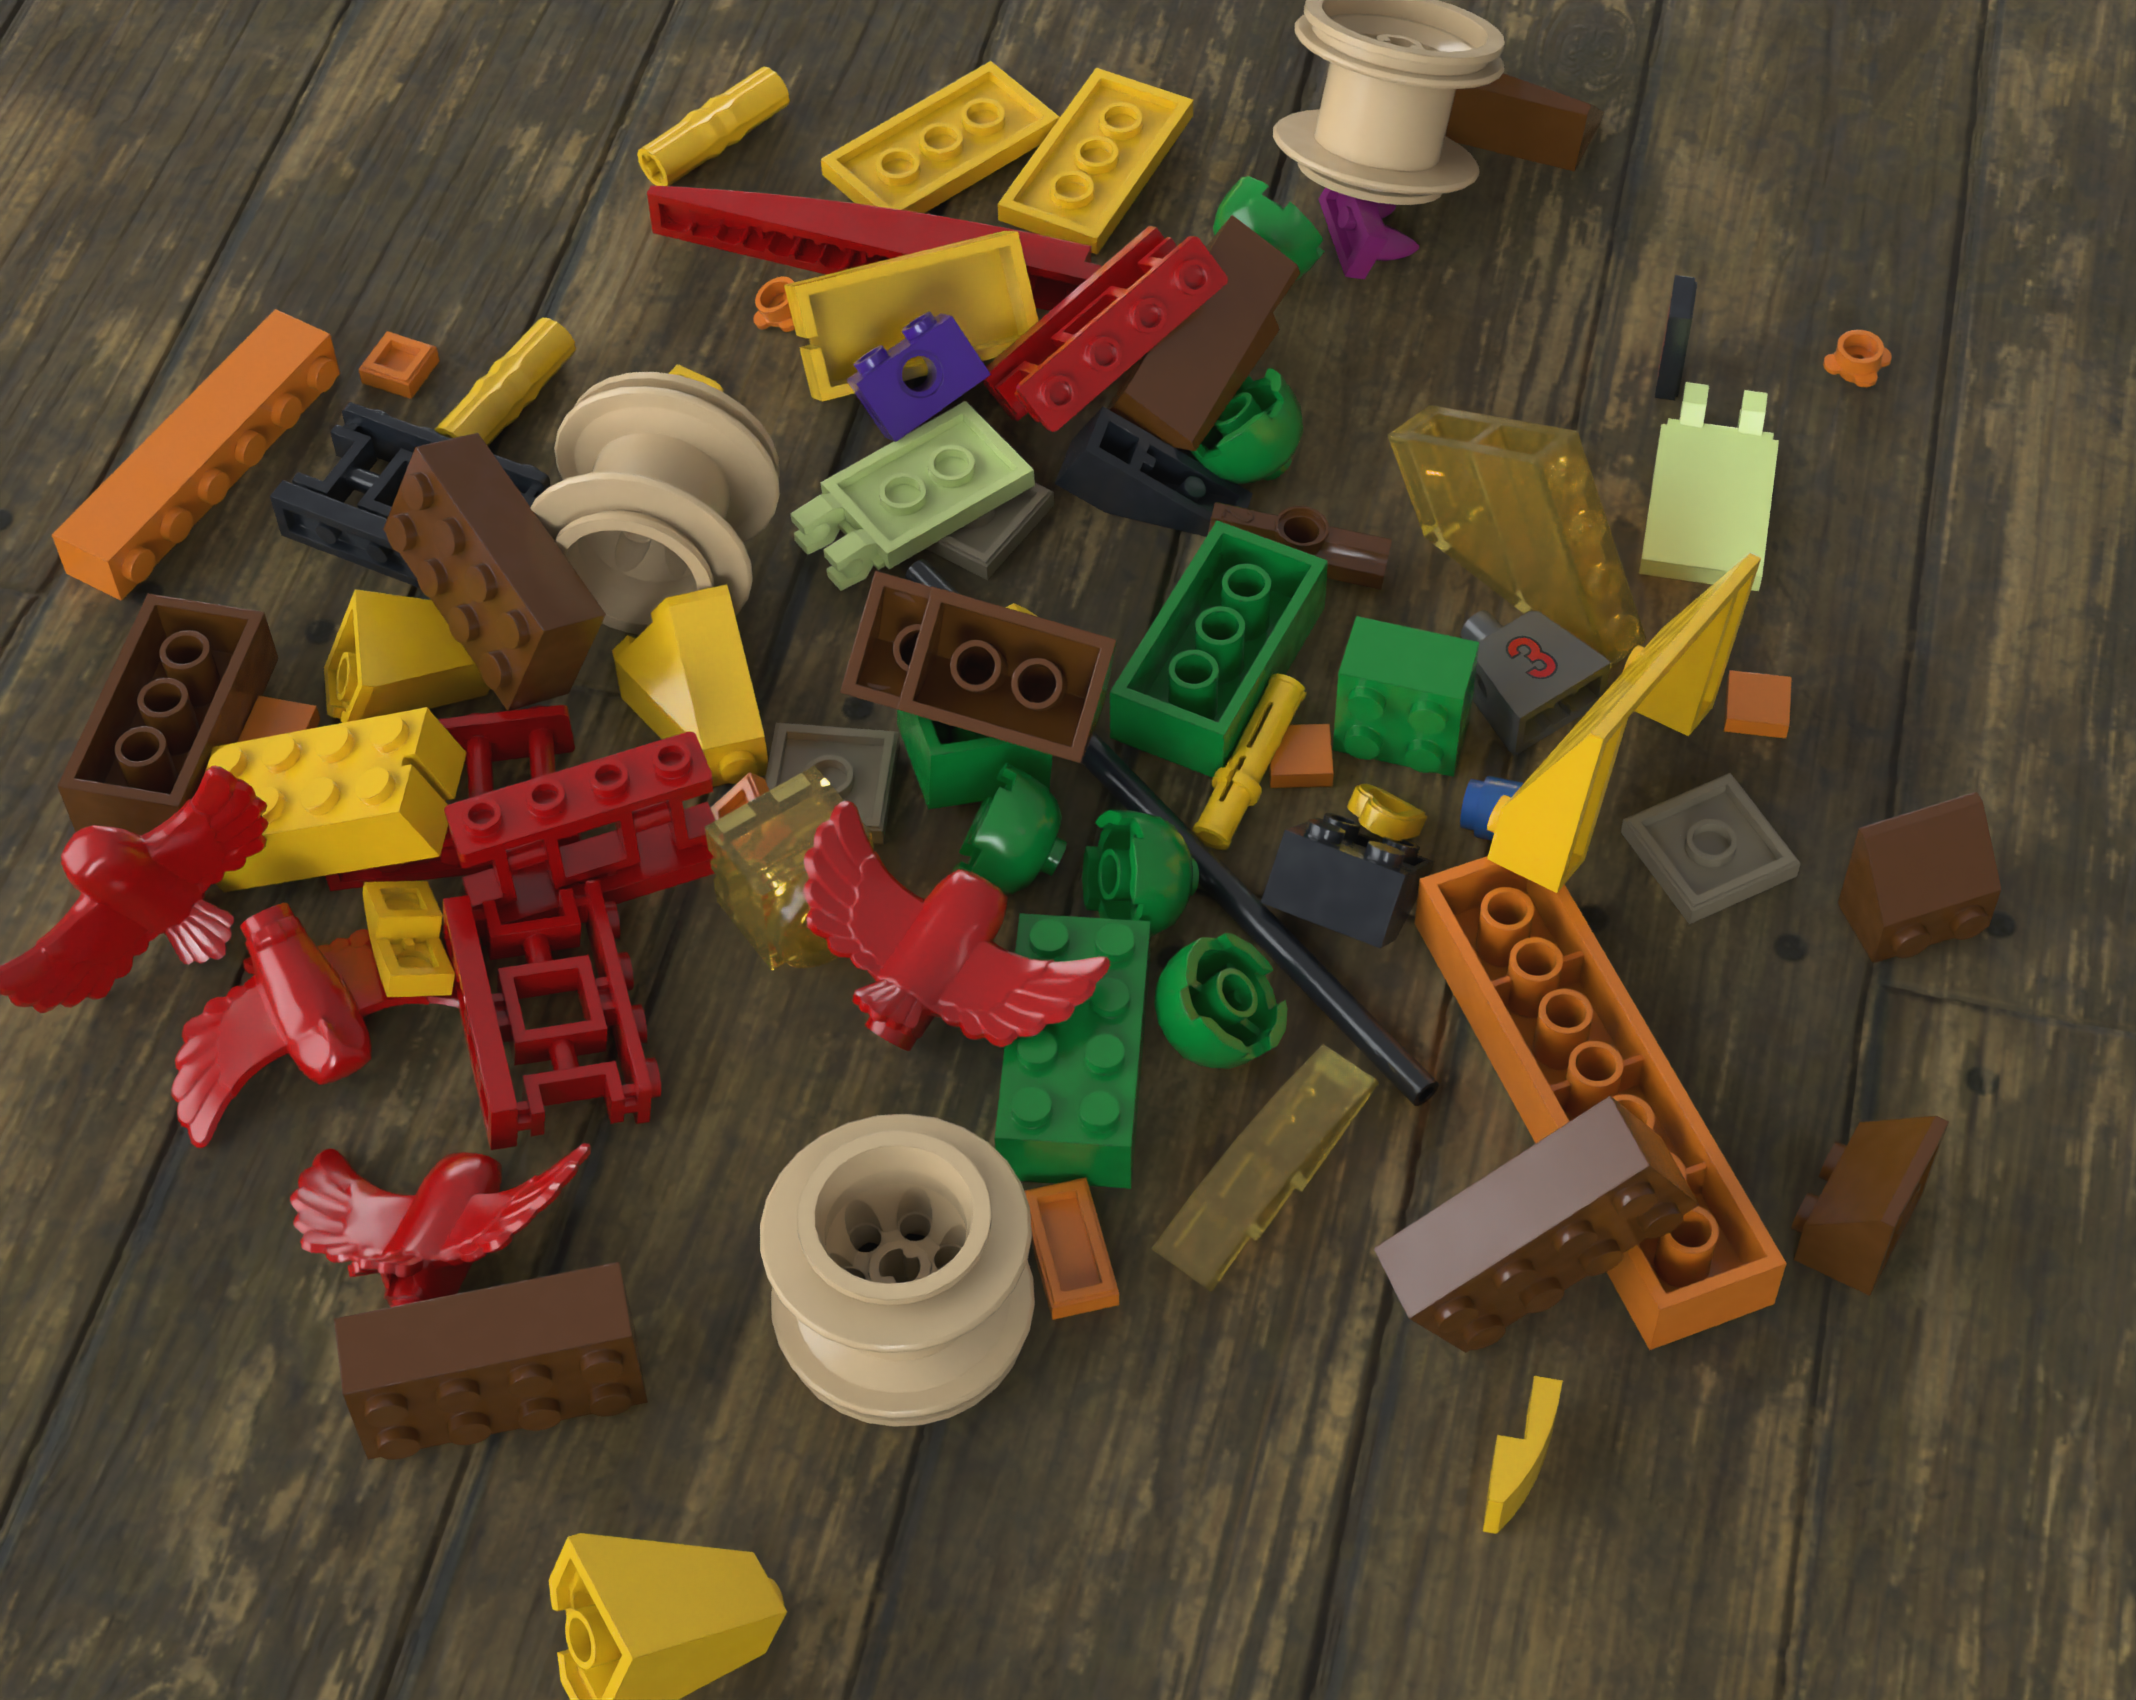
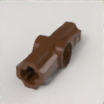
[1208,502,1392,590]

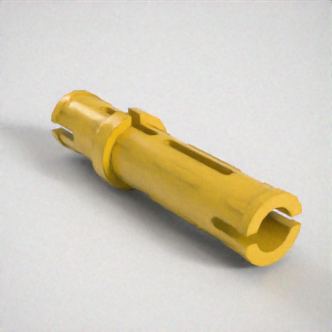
[1192,673,1307,850]

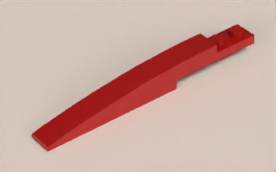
[647,185,1102,311]

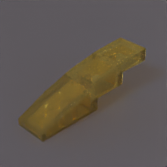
[1151,1044,1379,1292]

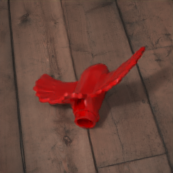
[0,765,269,1013]
[803,801,1110,1052]
[171,903,459,1148]
[290,1143,591,1307]

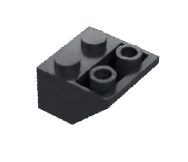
[1261,813,1435,948]

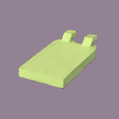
[1639,382,1779,591]
[790,401,1035,591]

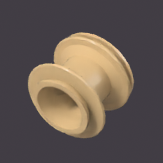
[1273,0,1505,205]
[531,372,780,635]
[760,1114,1035,1427]

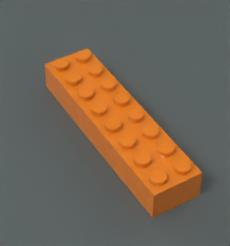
[1414,856,1787,1350]

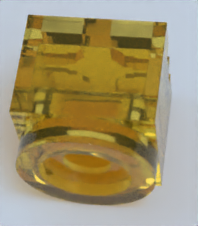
[705,765,873,970]

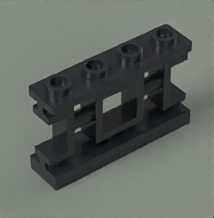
[270,402,551,588]

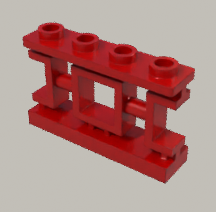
[982,226,1228,432]
[444,731,728,946]
[443,879,661,1151]

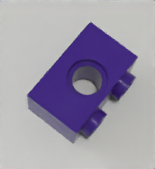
[846,311,991,442]

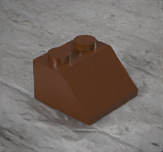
[1838,792,2002,963]
[1791,1116,1949,1296]

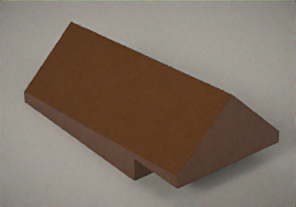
[1445,73,1605,172]
[1107,215,1300,451]
[840,571,1117,763]

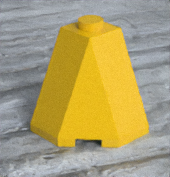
[612,584,768,787]
[324,589,490,723]
[549,1533,787,1700]

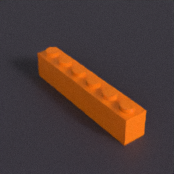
[52,309,340,601]

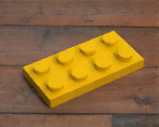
[821,61,1060,213]
[998,68,1193,254]

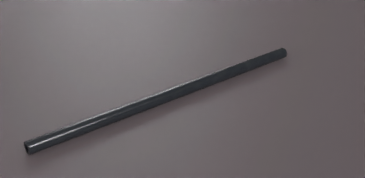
[905,559,1439,1106]

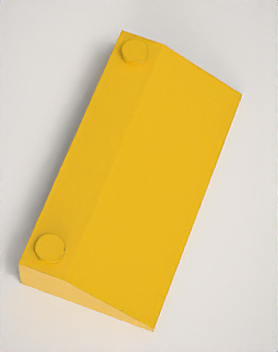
[1487,553,1761,893]

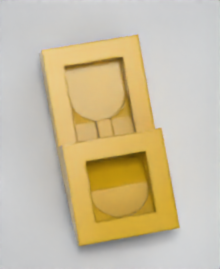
[362,881,455,997]
[1483,1376,1563,1534]

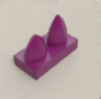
[1318,187,1419,279]

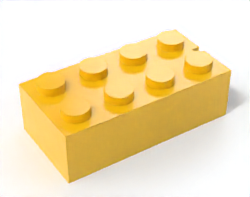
[784,231,1038,402]
[205,707,467,892]

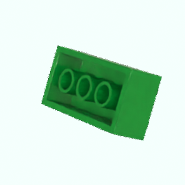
[1110,521,1328,778]
[994,913,1151,1189]

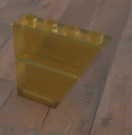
[1388,405,1647,669]

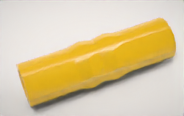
[637,66,790,186]
[434,318,576,446]

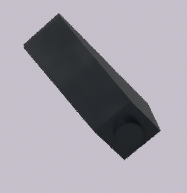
[1055,406,1253,537]

